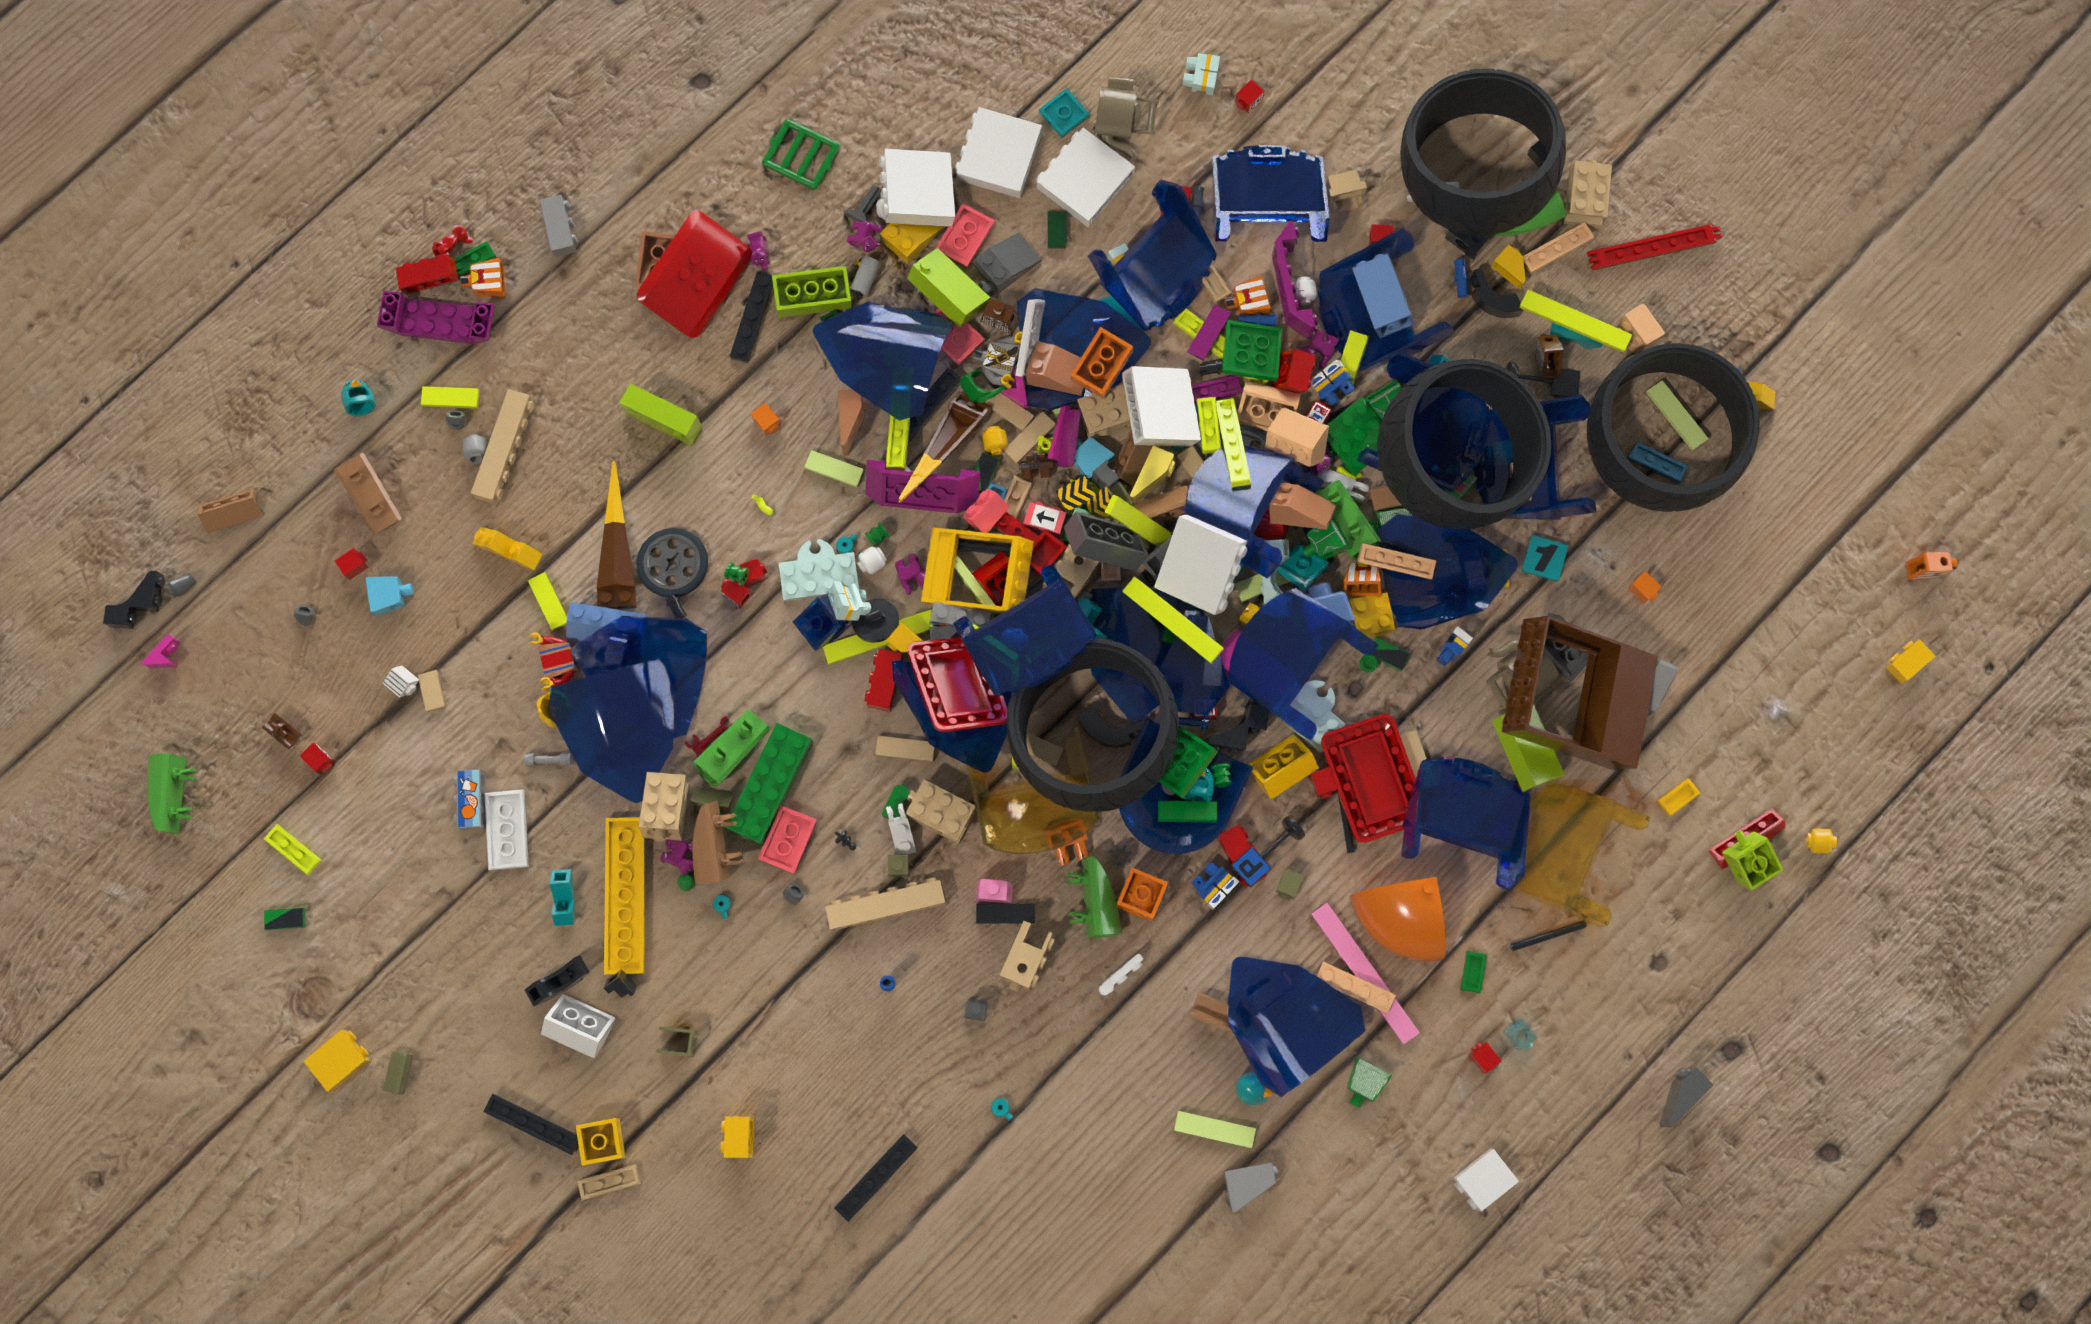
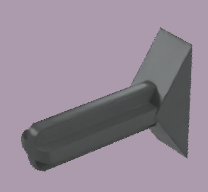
[843,185,882,222]

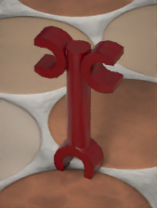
[684,716,732,758]

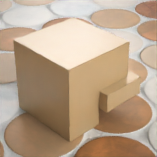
[1325,170,1367,215]

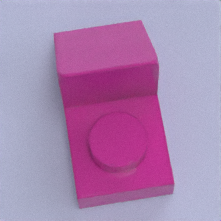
[1002,370,1028,410]
[141,634,180,669]

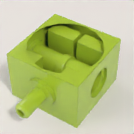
[1722,831,1783,891]

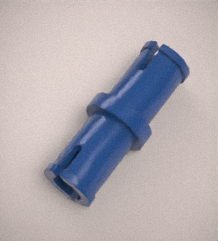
[1454,259,1469,298]
[1239,313,1277,326]
[880,976,896,992]

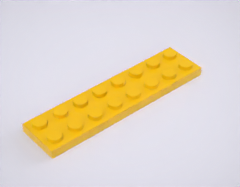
[604,817,646,975]

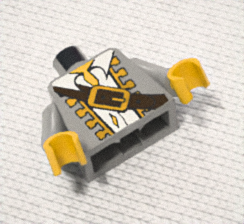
[974,332,1023,389]

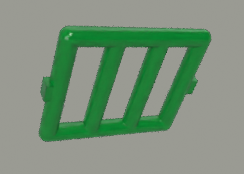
[762,119,840,190]

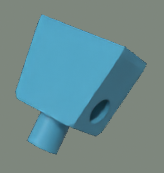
[1074,437,1115,481]
[366,576,414,616]

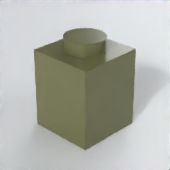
[888,855,909,877]
[1275,868,1304,901]

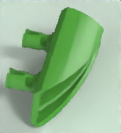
[1489,191,1567,236]
[1316,480,1381,560]
[693,709,770,787]
[147,753,196,835]
[1066,856,1122,938]

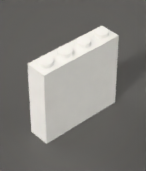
[955,107,1042,198]
[1036,128,1135,228]
[879,149,955,227]
[1122,366,1201,447]
[1154,515,1248,615]

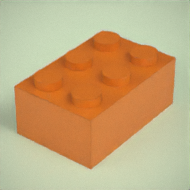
[1070,327,1133,399]

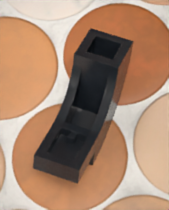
[1470,268,1523,318]
[525,955,590,1007]

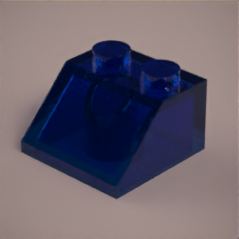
[793,596,851,651]

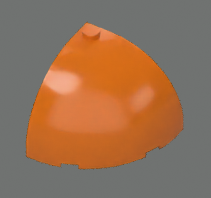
[1350,877,1446,962]

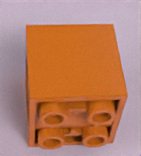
[1116,868,1168,922]

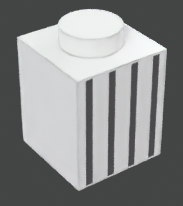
[383,666,419,698]

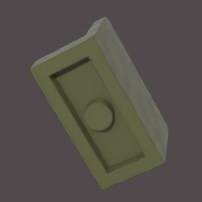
[690,787,733,820]
[383,1051,413,1094]

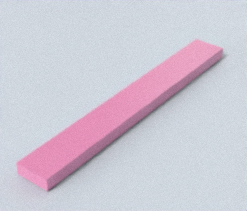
[1311,903,1419,1044]

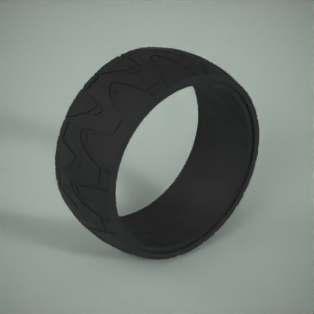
[1400,69,1566,235]
[1587,343,1760,512]
[1377,359,1551,530]
[1006,638,1179,812]

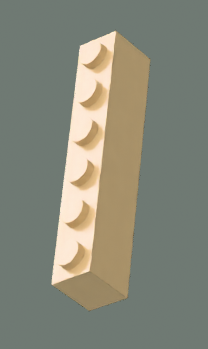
[471,389,534,505]
[825,878,946,931]

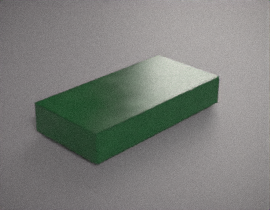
[1048,211,1066,249]

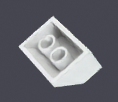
[541,994,615,1058]

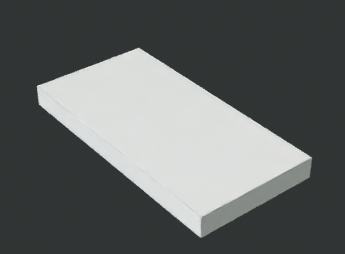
[1015,299,1045,377]
[485,790,529,871]

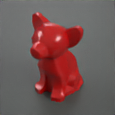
[432,225,473,257]

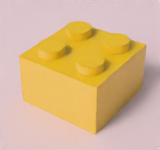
[1349,593,1395,640]
[720,1116,754,1158]
[576,1118,626,1166]

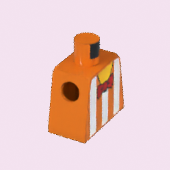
[461,258,506,298]
[1224,275,1271,315]
[1905,552,1958,580]
[1344,562,1382,597]

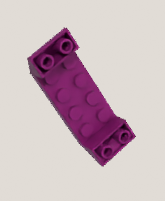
[1271,221,1317,339]
[377,291,494,344]
[865,460,980,514]

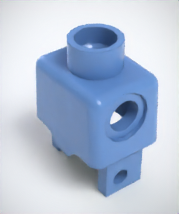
[1301,583,1358,655]

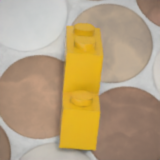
[472,527,543,570]

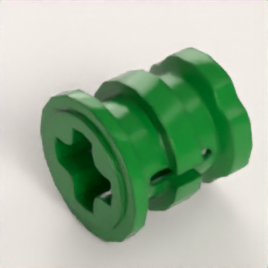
[864,522,890,547]
[724,562,749,586]
[1211,764,1232,788]

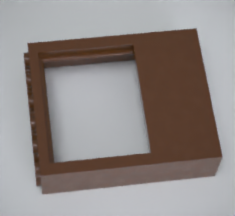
[1501,616,1658,770]

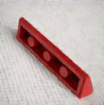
[1709,809,1785,869]

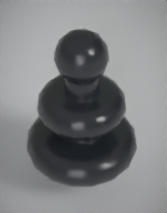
[834,830,856,851]

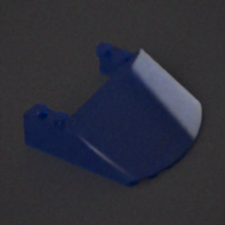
[1212,145,1330,242]
[1088,179,1217,331]
[1318,228,1455,372]
[1357,352,1489,491]
[1473,395,1596,520]
[1184,445,1324,579]
[953,564,1097,697]
[1228,588,1379,740]
[1401,757,1531,891]

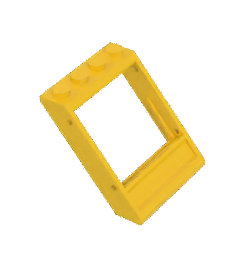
[921,528,1034,616]

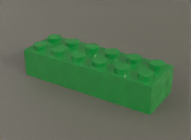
[725,723,814,846]

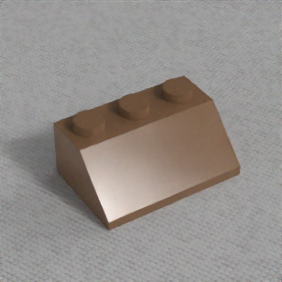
[1133,485,1196,524]

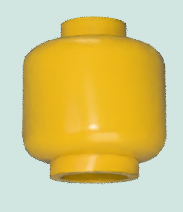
[982,426,1008,455]
[1806,828,1837,854]

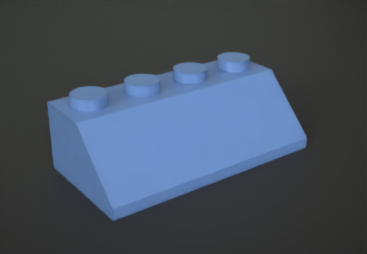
[566,602,649,656]

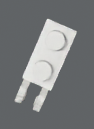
[1314,469,1369,503]
[886,804,916,855]
[1098,953,1143,996]

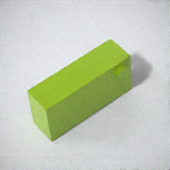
[907,248,990,328]
[772,266,852,318]
[620,383,702,446]
[1492,704,1565,792]

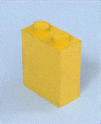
[303,1030,371,1092]

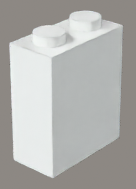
[1453,1149,1519,1211]

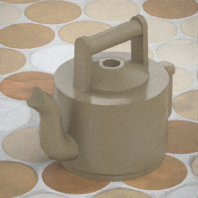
[1095,77,1159,158]
[1486,639,1558,709]

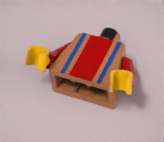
[529,632,586,692]

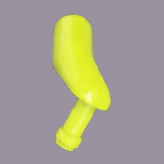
[1336,466,1362,480]
[752,495,773,516]

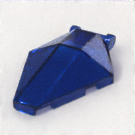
[1158,614,1230,729]

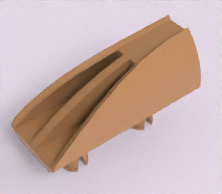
[334,453,402,534]
[693,800,743,884]

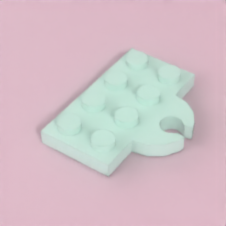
[779,539,859,601]
[1261,680,1345,753]

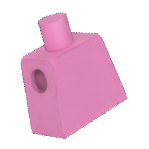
[975,879,1013,904]

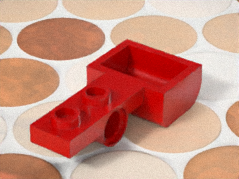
[993,512,1067,578]

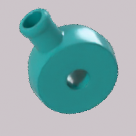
[836,533,858,554]
[713,895,731,919]
[991,1098,1013,1121]

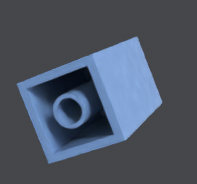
[1352,253,1415,338]

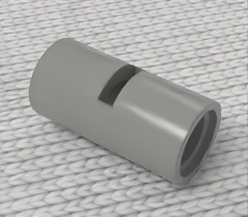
[850,256,880,298]

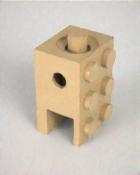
[1564,159,1612,228]
[1077,384,1131,440]
[1042,544,1100,612]
[639,772,690,842]
[905,779,977,844]
[1000,921,1055,993]

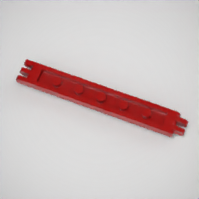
[1587,224,1723,271]

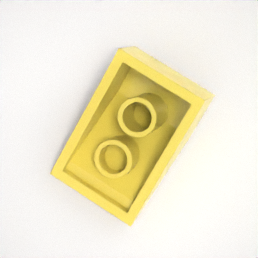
[1130,445,1175,506]

